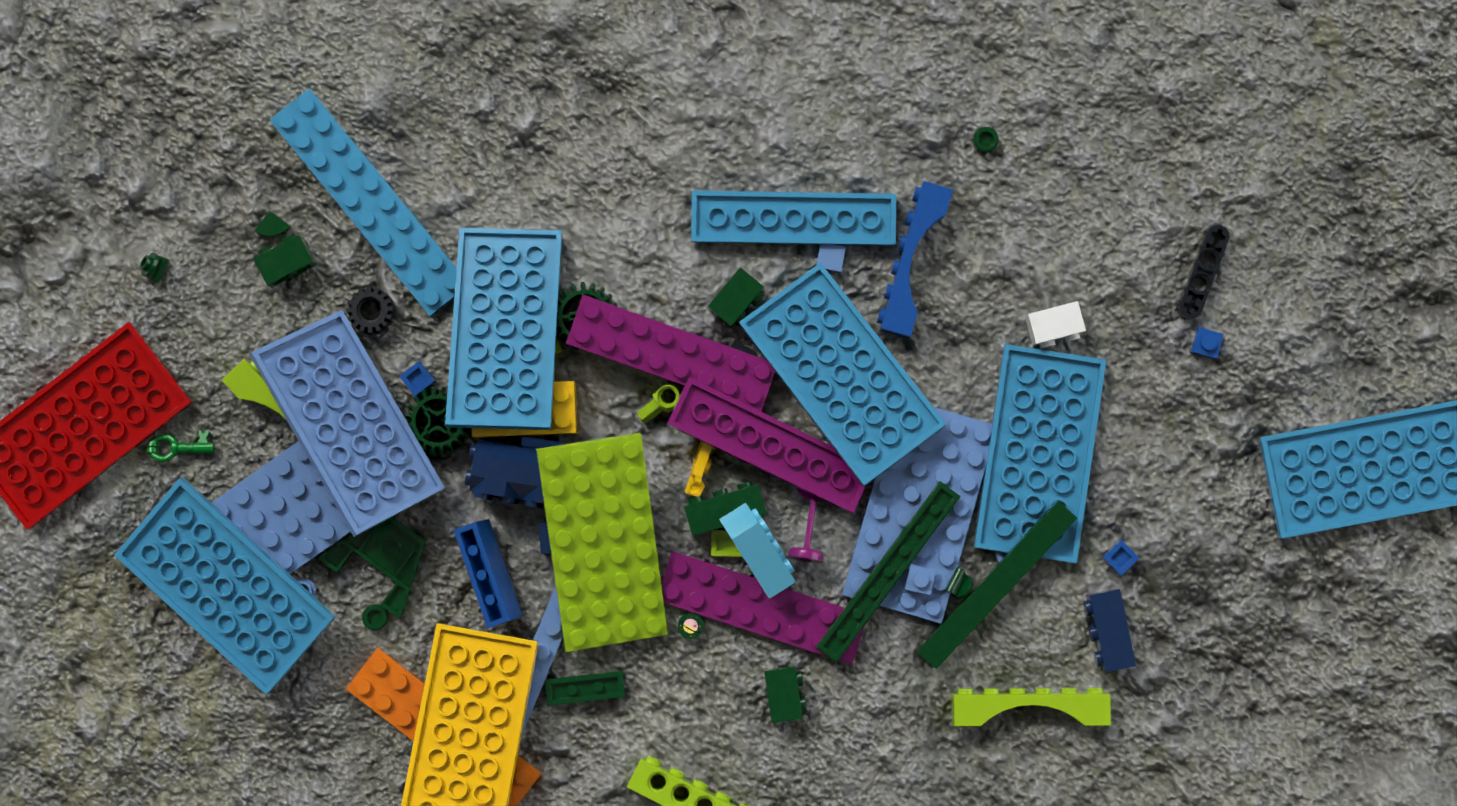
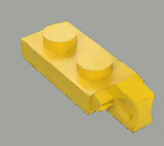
[684,441,716,497]

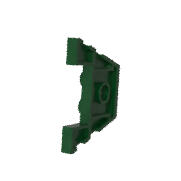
[318,516,427,618]

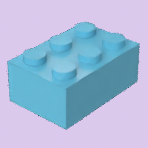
[719,503,795,599]

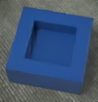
[1190,327,1224,359]
[399,360,436,396]
[1102,539,1139,576]

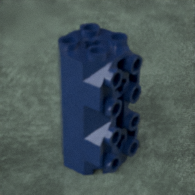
[465,440,544,508]

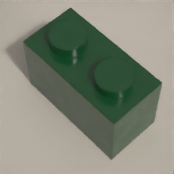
[253,234,317,288]
[707,267,764,328]
[764,665,807,723]

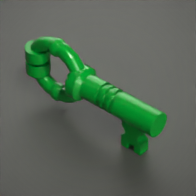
[147,430,215,463]

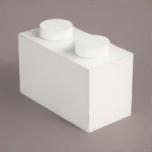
[1025,301,1086,349]

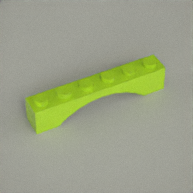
[222,359,286,419]
[951,687,1111,726]

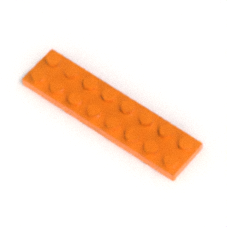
[346,647,542,806]

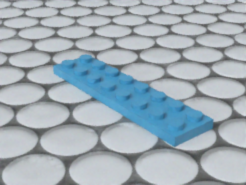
[691,190,896,246]

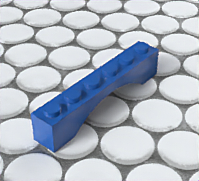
[876,181,953,339]

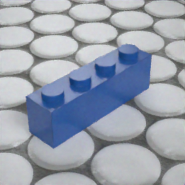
[453,519,523,629]

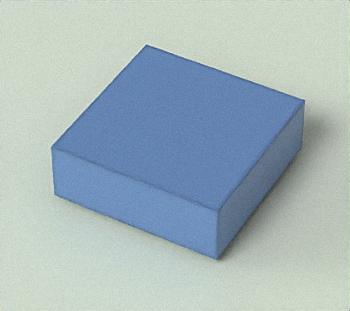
[816,244,846,273]

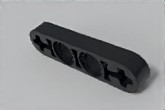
[1177,225,1230,320]

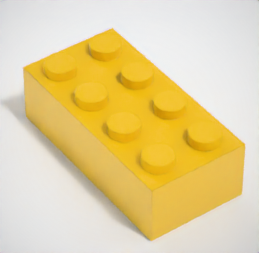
[472,381,578,438]

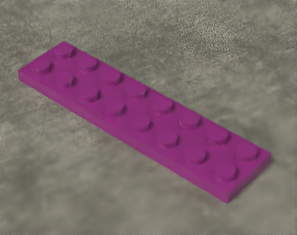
[566,295,775,411]
[666,377,865,514]
[661,551,865,665]

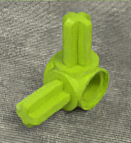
[637,383,682,424]

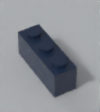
[1083,589,1136,672]

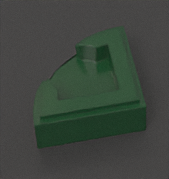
[254,211,291,237]

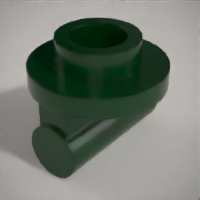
[140,253,170,283]
[945,568,973,599]

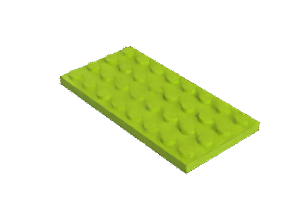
[536,433,668,652]

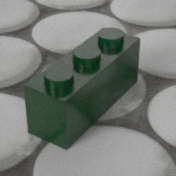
[684,481,767,536]

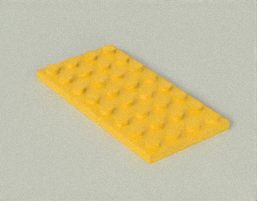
[401,623,539,806]

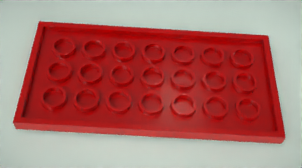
[0,322,193,530]

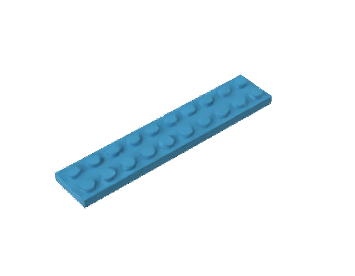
[270,88,457,317]

